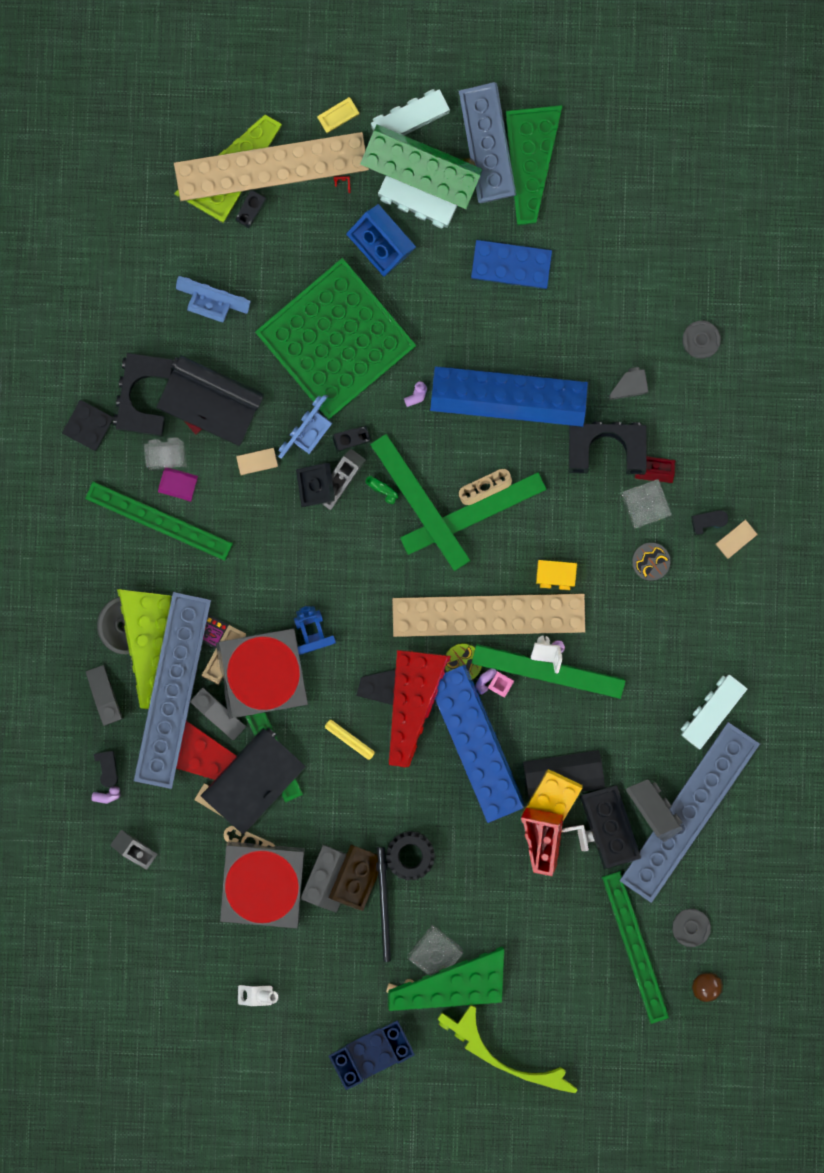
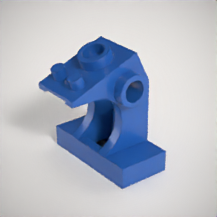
[294,606,336,655]

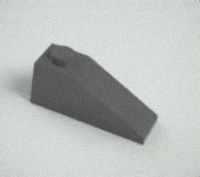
[323,449,366,510]
[86,665,123,726]
[190,688,246,741]

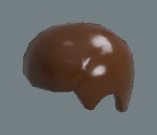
[692,973,723,1002]

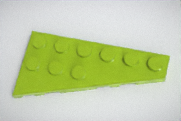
[174,115,282,223]
[117,589,172,709]

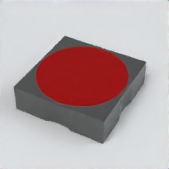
[216,629,308,719]
[220,842,305,928]

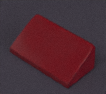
[635,456,675,483]

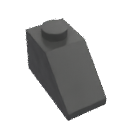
[609,367,648,400]
[110,830,158,870]

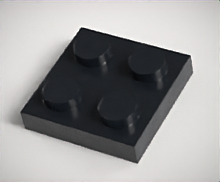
[62,400,114,451]
[296,463,335,507]

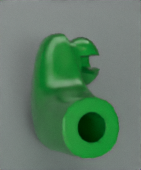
[365,476,398,504]

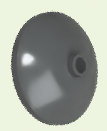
[97,597,130,654]

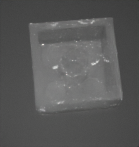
[144,438,187,470]
[621,479,672,529]
[408,925,463,976]

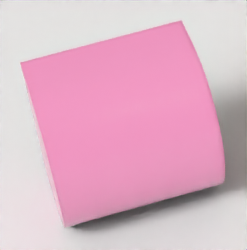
[488,671,514,698]

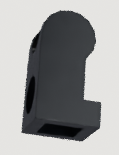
[235,190,268,229]
[332,426,371,453]
[691,510,728,536]
[94,751,118,787]

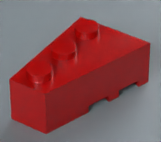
[521,808,563,876]

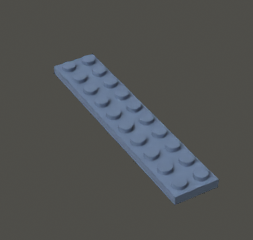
[133,592,211,789]
[620,722,760,903]

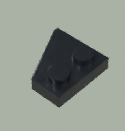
[356,670,396,705]

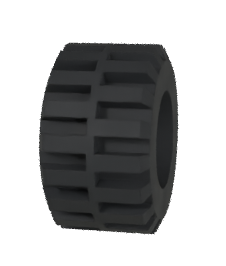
[386,831,435,880]

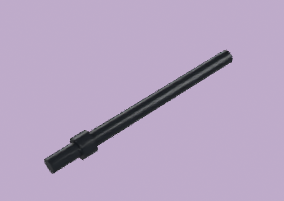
[376,846,391,962]

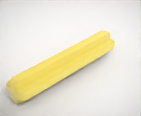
[325,720,375,760]

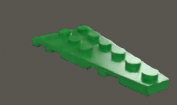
[505,105,562,226]
[388,947,504,1011]

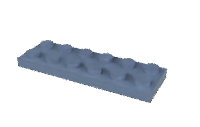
[459,82,516,204]

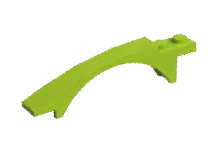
[437,1005,577,1093]

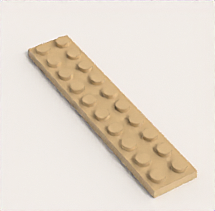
[174,132,369,202]
[393,594,585,637]

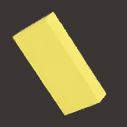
[317,97,359,134]

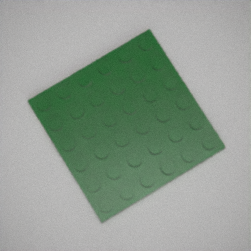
[255,258,416,420]

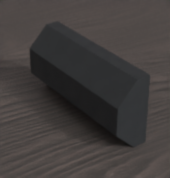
[523,750,605,800]

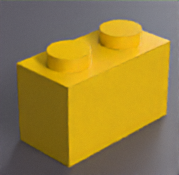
[536,560,577,590]

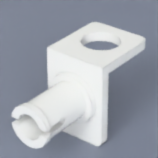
[531,636,562,673]
[561,825,594,851]
[238,985,278,1006]

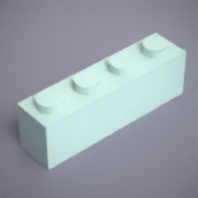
[371,89,450,135]
[378,176,457,229]
[680,675,747,749]

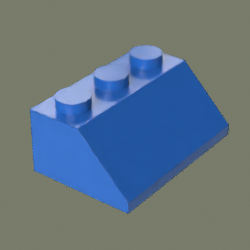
[346,204,416,277]

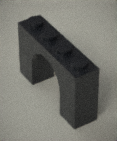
[113,353,173,437]
[568,422,646,475]

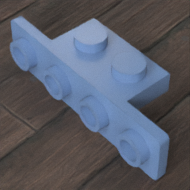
[176,276,250,323]
[278,394,332,459]

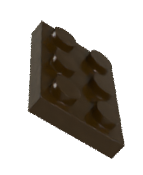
[329,844,378,911]

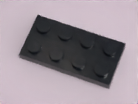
[580,785,641,870]

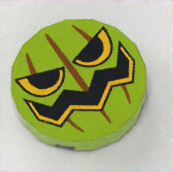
[445,644,482,679]

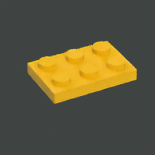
[522,769,582,821]

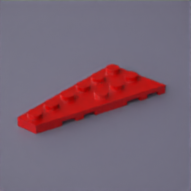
[389,650,451,767]
[176,721,236,780]

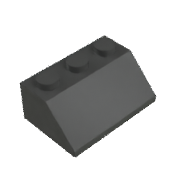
[626,780,683,842]
[300,844,347,913]

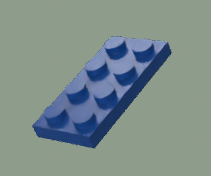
[471,240,552,289]

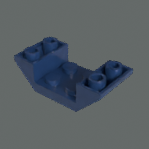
[328,1020,415,1090]

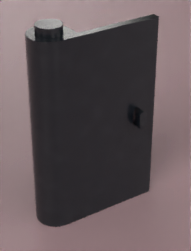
[156,355,264,446]
[200,727,306,835]

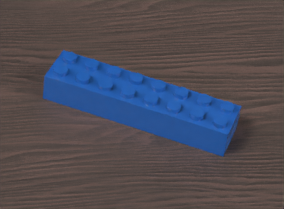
[430,367,588,426]
[435,665,526,823]

